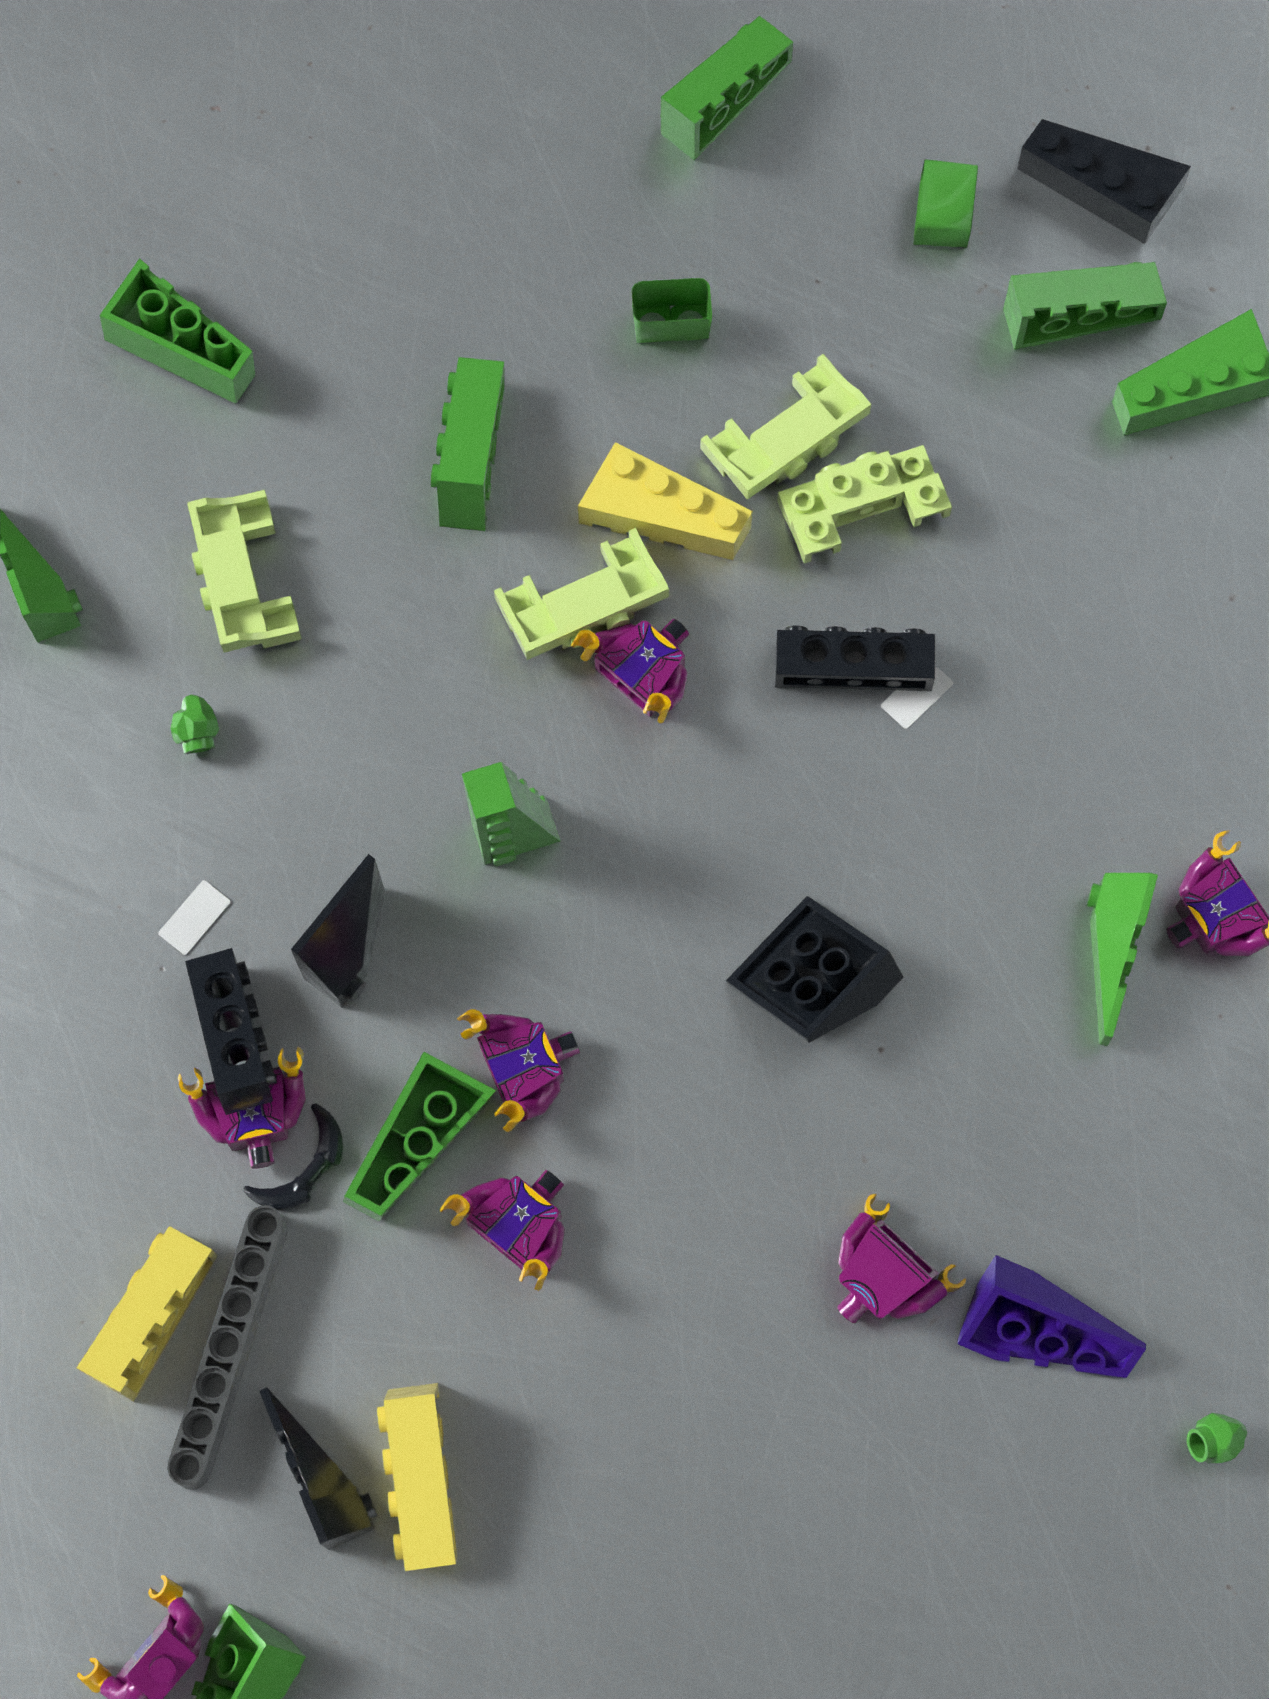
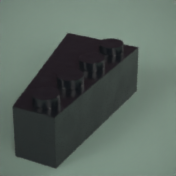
[1017,119,1191,244]

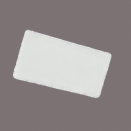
[881,668,953,729]
[158,880,231,955]

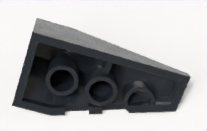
[259,1387,378,1550]

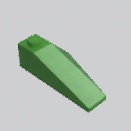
[0,509,83,643]
[1086,873,1158,1046]
[191,1603,306,1699]

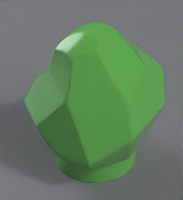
[170,695,219,754]
[1187,1413,1247,1464]

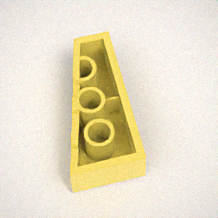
[578,442,753,560]
[76,1226,218,1402]
[377,1383,457,1571]

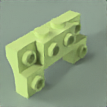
[700,354,871,500]
[777,445,952,564]
[187,490,302,653]
[494,528,669,660]

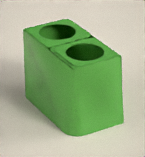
[913,159,978,248]
[631,278,712,343]

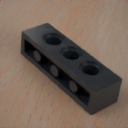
[775,625,935,691]
[185,948,277,1115]

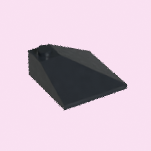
[291,854,385,1008]
[726,896,904,1043]

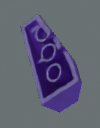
[957,1255,1146,1378]

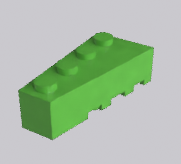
[431,357,505,531]

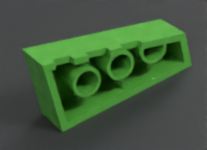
[660,16,793,161]
[99,258,255,404]
[1003,262,1167,350]
[1112,309,1269,436]
[462,762,561,866]
[343,1052,496,1221]

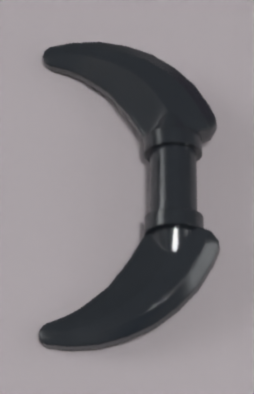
[243,1103,344,1210]

